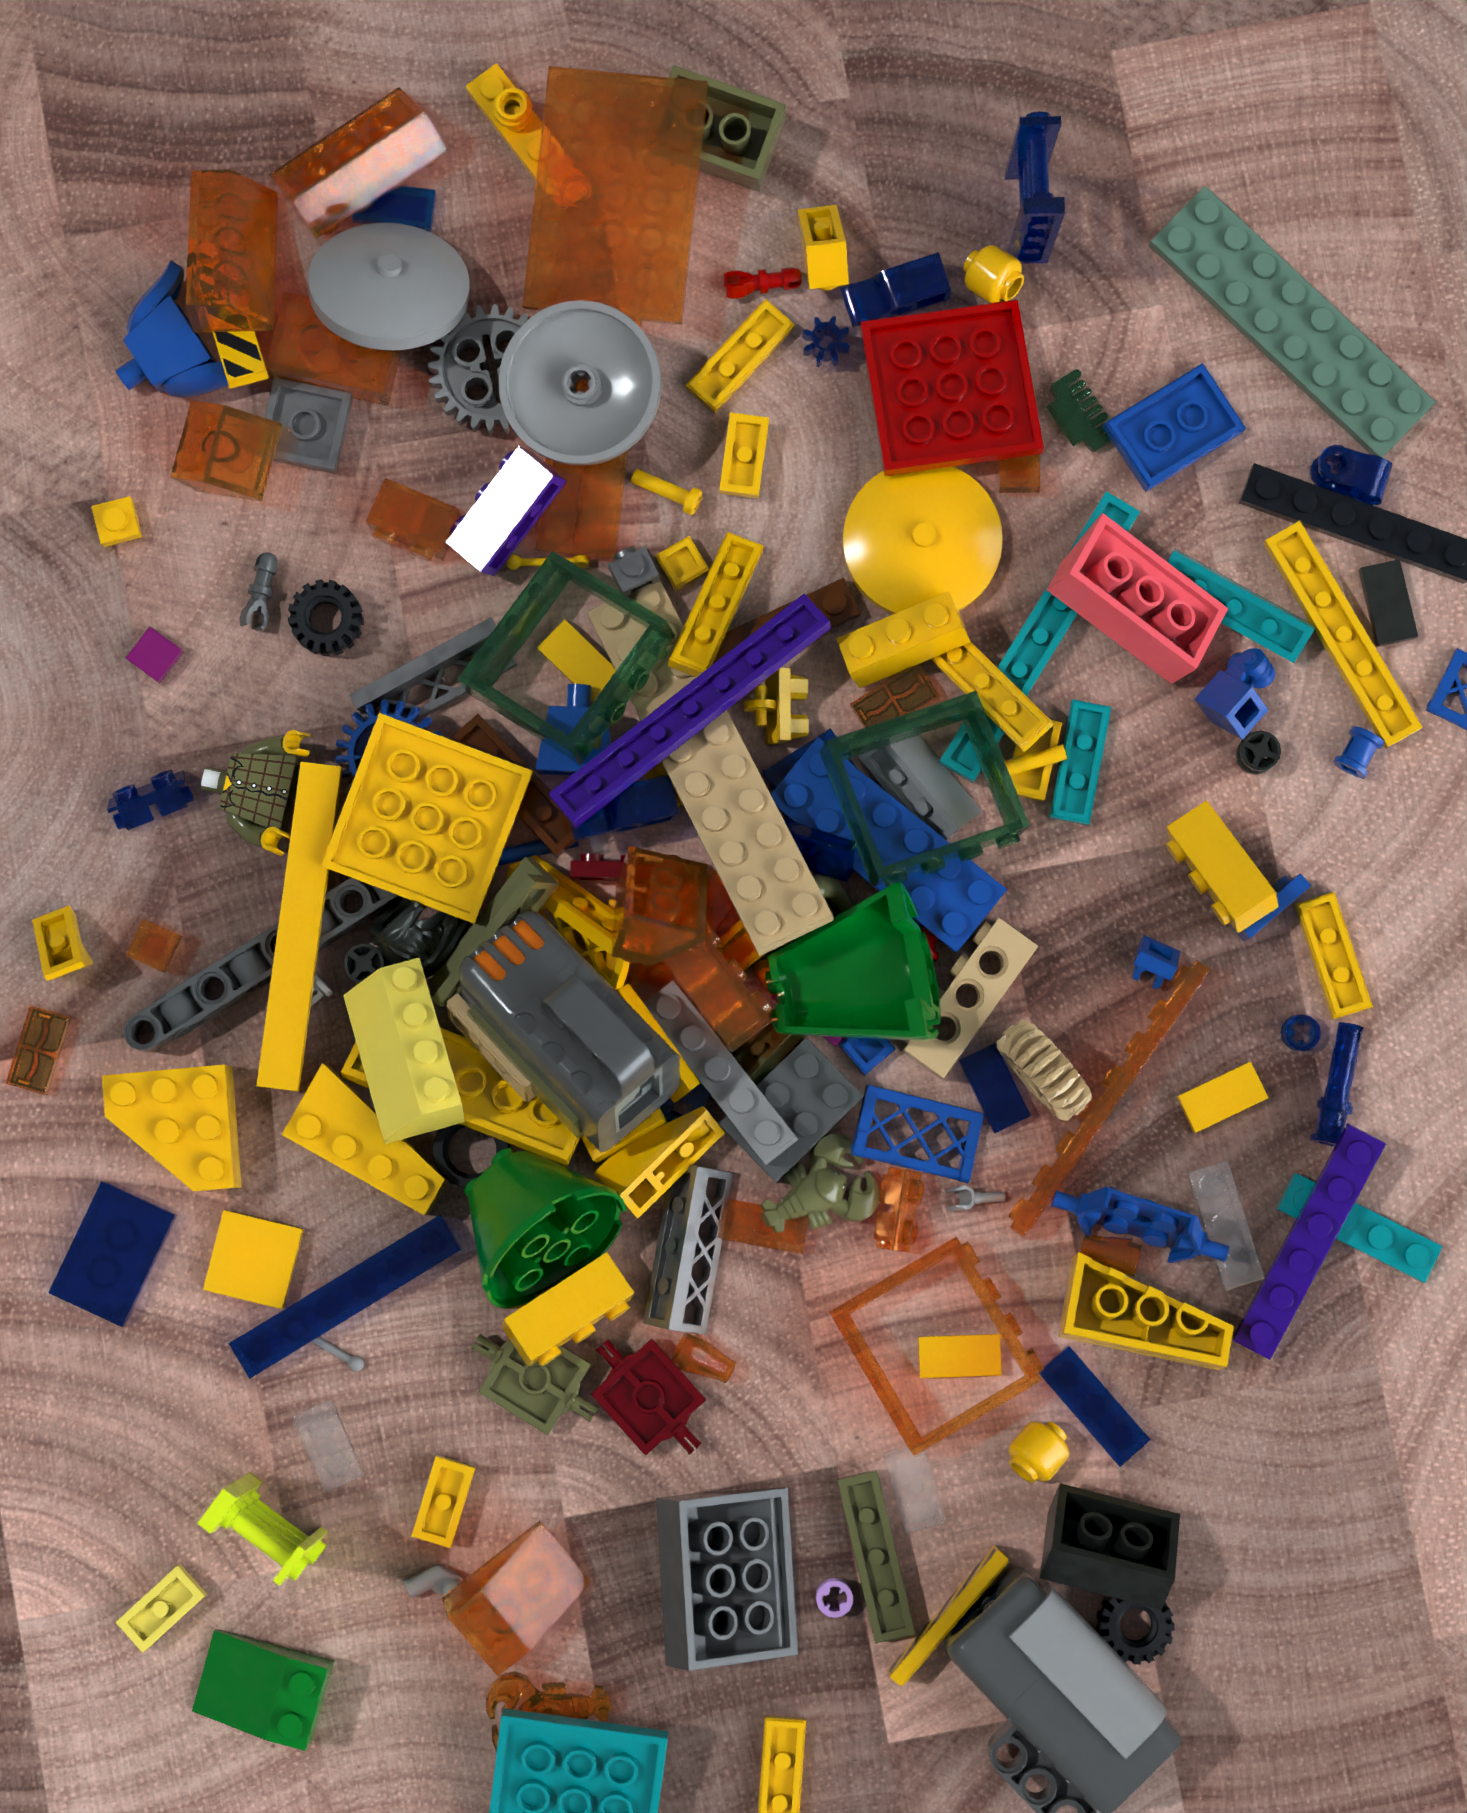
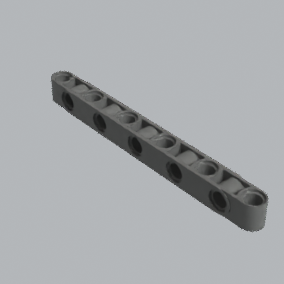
[124,878,402,1052]

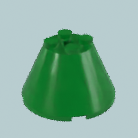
[464,1148,626,1309]

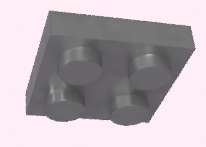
[256,377,353,474]

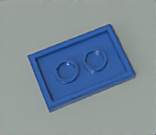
[1102,363,1246,493]

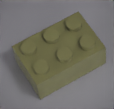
[646,65,787,192]

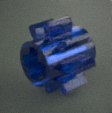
[802,316,850,367]

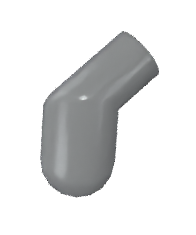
[403,1565,466,1603]

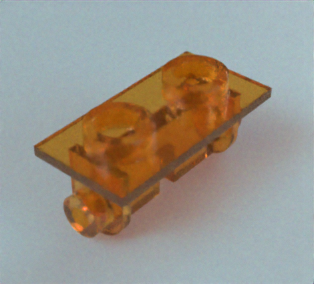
[873,1167,924,1253]

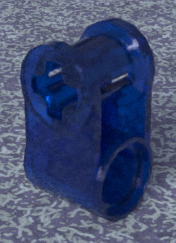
[1310,445,1393,505]

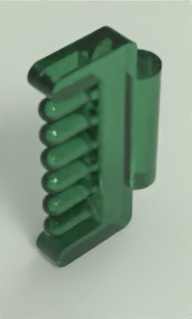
[1047,369,1112,452]

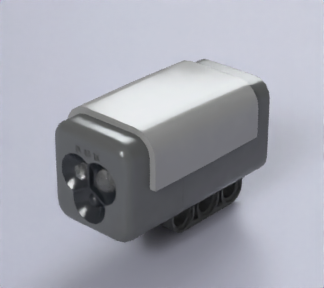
[944,1567,1183,1813]

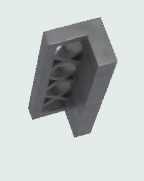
[350,617,517,721]
[643,1165,734,1335]

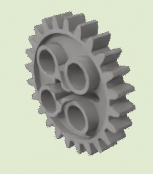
[428,304,529,435]

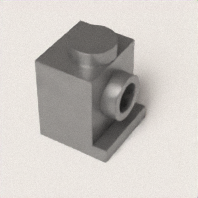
[607,546,660,598]

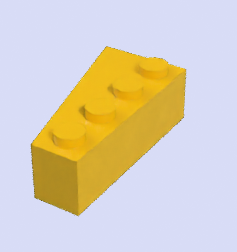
[1058,1252,1234,1370]

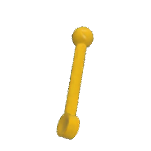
[506,554,590,570]

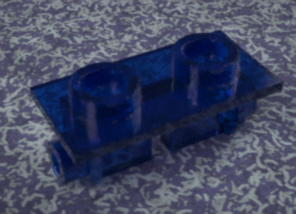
[107,770,195,831]

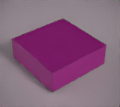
[126,626,184,684]

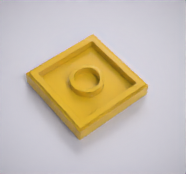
[203,1210,304,1309]

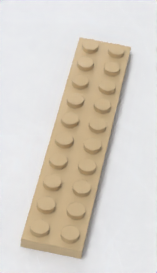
[587,581,834,956]

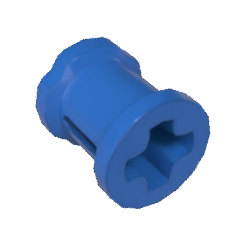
[1333,726,1384,779]

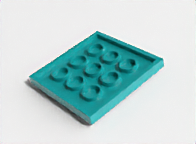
[489,1708,669,1813]

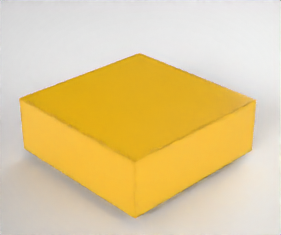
[655,536,710,592]

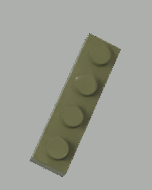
[837,1469,915,1644]

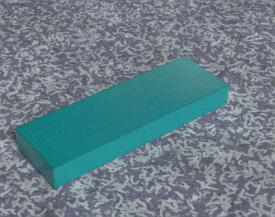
[1049,699,1112,826]

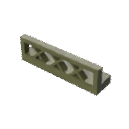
[431,857,559,1007]

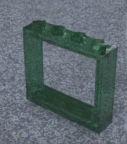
[458,551,675,766]
[819,691,1030,887]

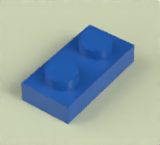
[1233,873,1311,941]

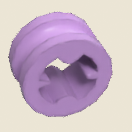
[816,1578,853,1618]

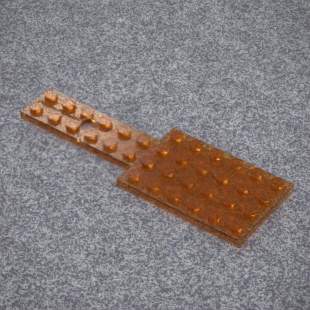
[522,66,709,559]

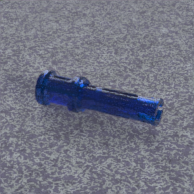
[1309,1022,1364,1147]

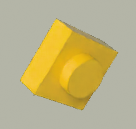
[91,496,142,547]

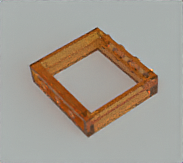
[829,1236,1044,1457]

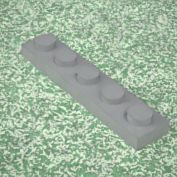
[644,980,798,1165]

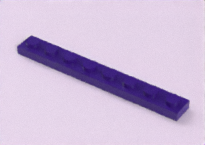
[548,594,831,828]

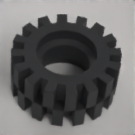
[288,579,364,656]
[1096,1597,1175,1664]

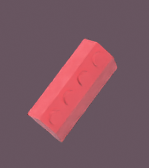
[1046,513,1228,684]

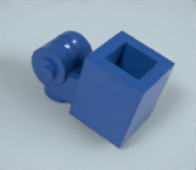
[1194,648,1276,740]

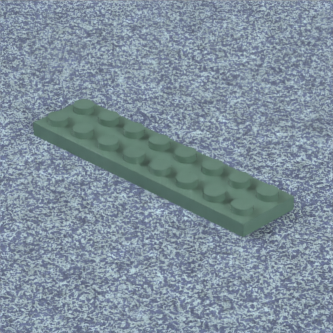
[1148,186,1436,462]

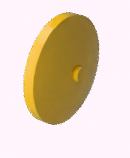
[842,467,1003,615]

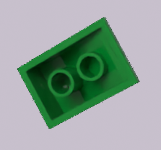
[192,1629,334,1751]

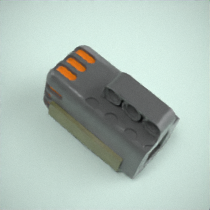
[458,911,680,1152]

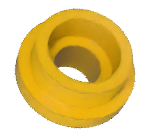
[492,88,532,128]

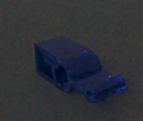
[840,252,951,327]
[569,775,679,841]

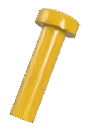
[631,468,703,516]
[993,744,1067,784]

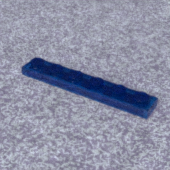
[228,1214,462,1379]

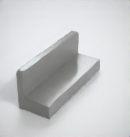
[858,720,981,840]

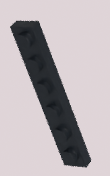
[1238,463,1467,584]

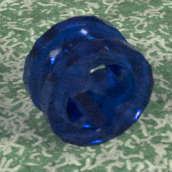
[1280,1015,1321,1051]

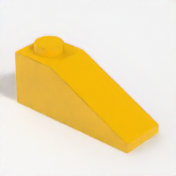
[593,1106,725,1219]

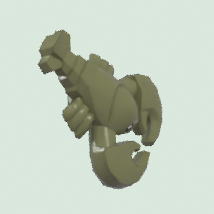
[760,1134,880,1234]

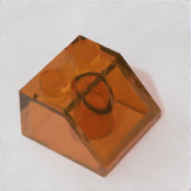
[170,400,282,501]

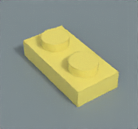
[115,1564,207,1653]

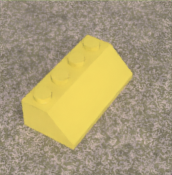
[343,958,465,1144]

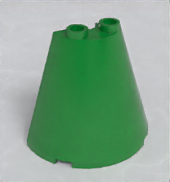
[765,882,941,1041]

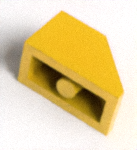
[797,205,849,290]

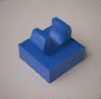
[1133,935,1181,989]

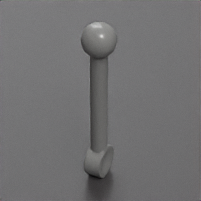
[288,1320,364,1372]

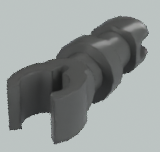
[239,552,278,631]

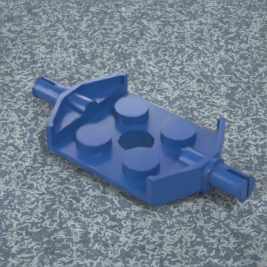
[1051,1186,1230,1263]

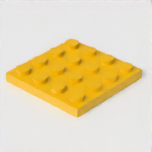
[321,713,533,924]

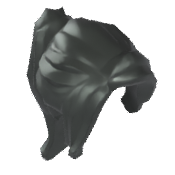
[370,882,492,979]

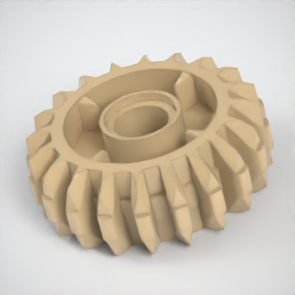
[996,1019,1092,1121]

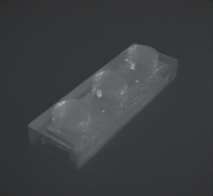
[1187,1161,1265,1291]

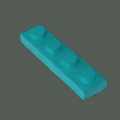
[1167,548,1315,663]
[1276,1173,1443,1283]

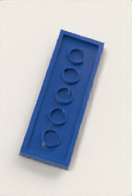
[771,737,1008,953]

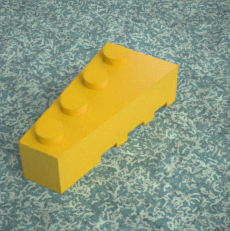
[281,1063,448,1216]

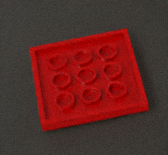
[860,300,1044,476]

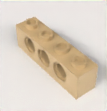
[902,918,1038,1079]

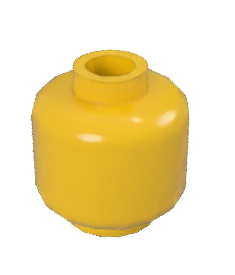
[963,245,1024,304]
[1008,1421,1070,1484]

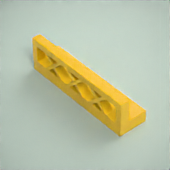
[504,855,653,990]

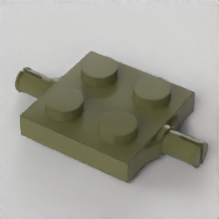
[471,1334,599,1435]

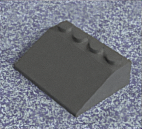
[656,1488,798,1671]

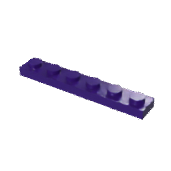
[1232,1123,1386,1360]

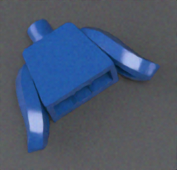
[115,260,228,398]

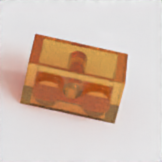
[366,478,461,562]

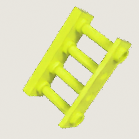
[197,1472,328,1586]

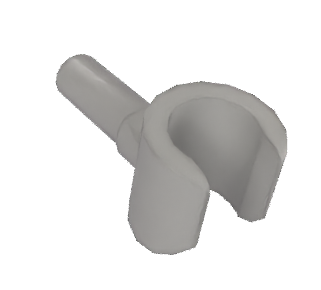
[946,1185,1005,1212]

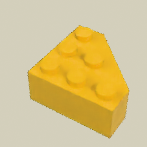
[102,1064,242,1191]

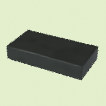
[1358,559,1418,647]

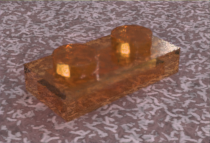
[722,1199,809,1254]

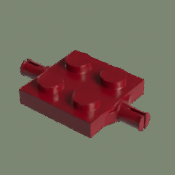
[591,1338,707,1456]

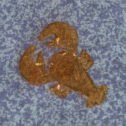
[485,1671,611,1753]

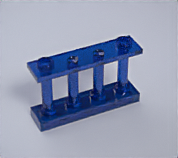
[1005,111,1065,264]

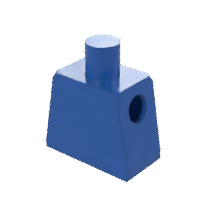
[536,684,611,776]

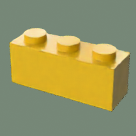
[836,591,971,689]
[1166,800,1279,933]
[501,1252,634,1367]

